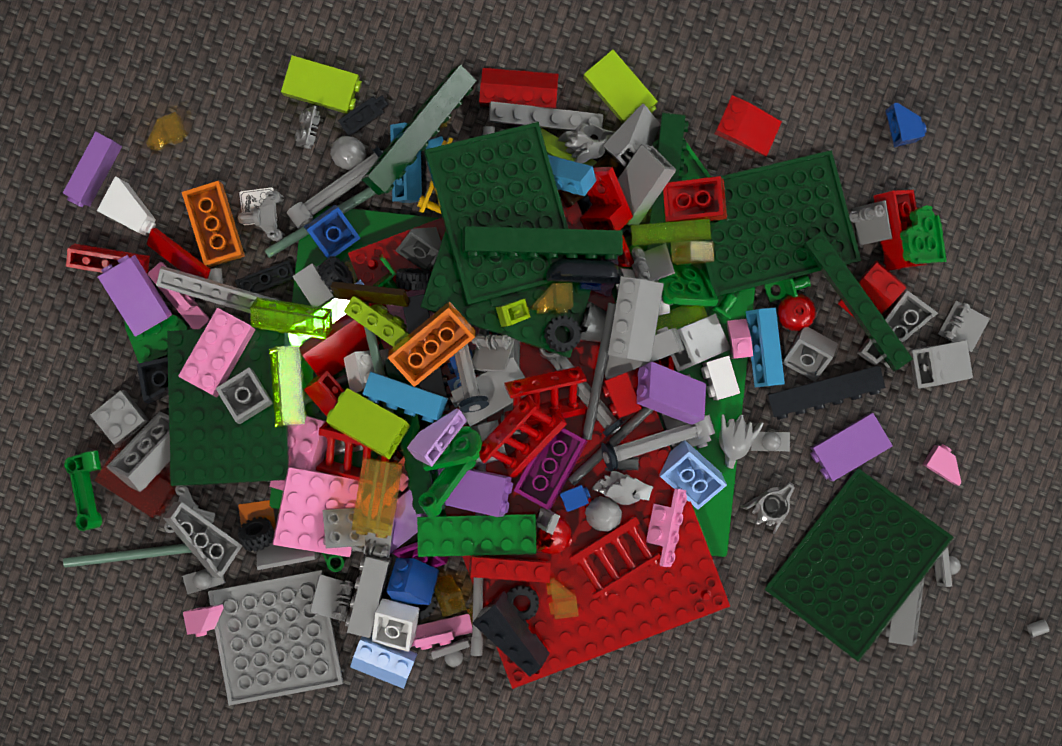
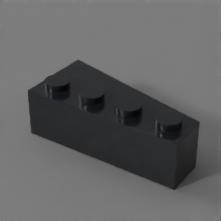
[137,357,169,404]
[472,591,550,677]

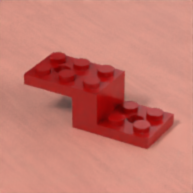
[580,167,634,267]

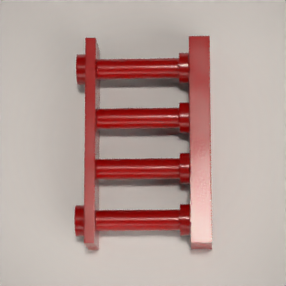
[504,366,587,426]
[479,394,567,478]
[316,422,399,488]
[569,516,661,599]

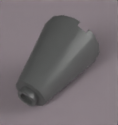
[580,302,607,342]

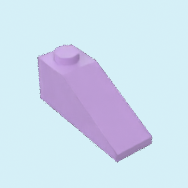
[407,409,467,467]

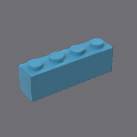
[390,123,422,203]
[548,155,597,196]
[746,308,785,387]
[363,372,448,423]

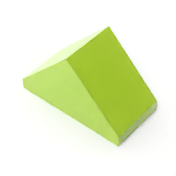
[496,299,530,327]

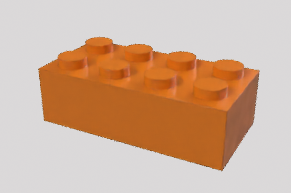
[182,181,245,268]
[388,301,476,387]

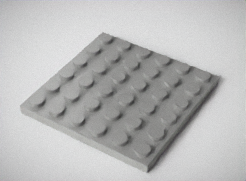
[208,570,343,706]

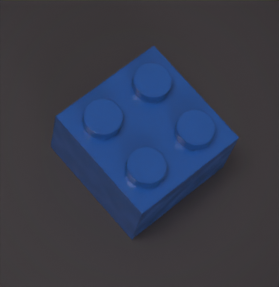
[304,205,360,259]

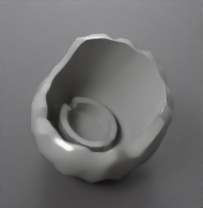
[330,135,366,171]
[585,496,622,532]

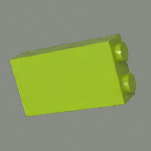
[583,50,658,124]
[281,55,362,114]
[326,388,410,460]

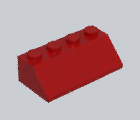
[479,68,559,109]
[874,190,927,271]

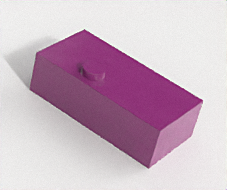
[514,428,588,510]

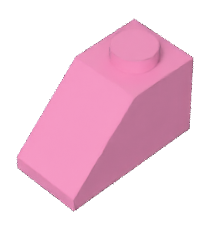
[727,319,753,359]
[922,444,961,486]
[183,604,223,637]

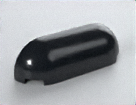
[546,258,624,285]

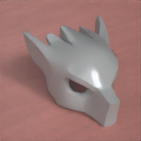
[558,123,615,163]
[719,414,764,469]
[592,471,653,505]
[742,482,794,534]

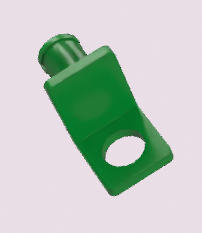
[373,254,400,289]
[764,275,811,302]
[706,293,738,327]

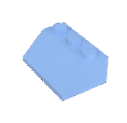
[659,440,727,509]
[350,635,417,689]

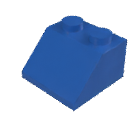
[885,103,926,147]
[387,558,439,605]

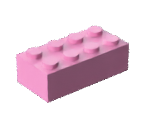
[178,308,255,398]
[270,412,327,491]

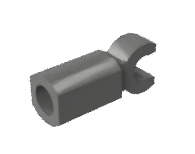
[605,457,639,471]

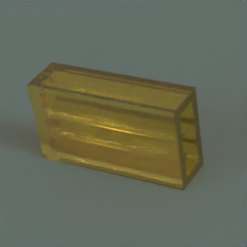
[352,458,404,538]

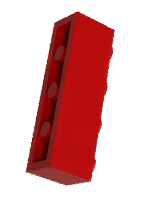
[66,243,150,275]
[304,370,358,447]
[468,555,551,583]

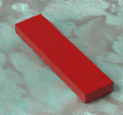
[146,228,211,279]

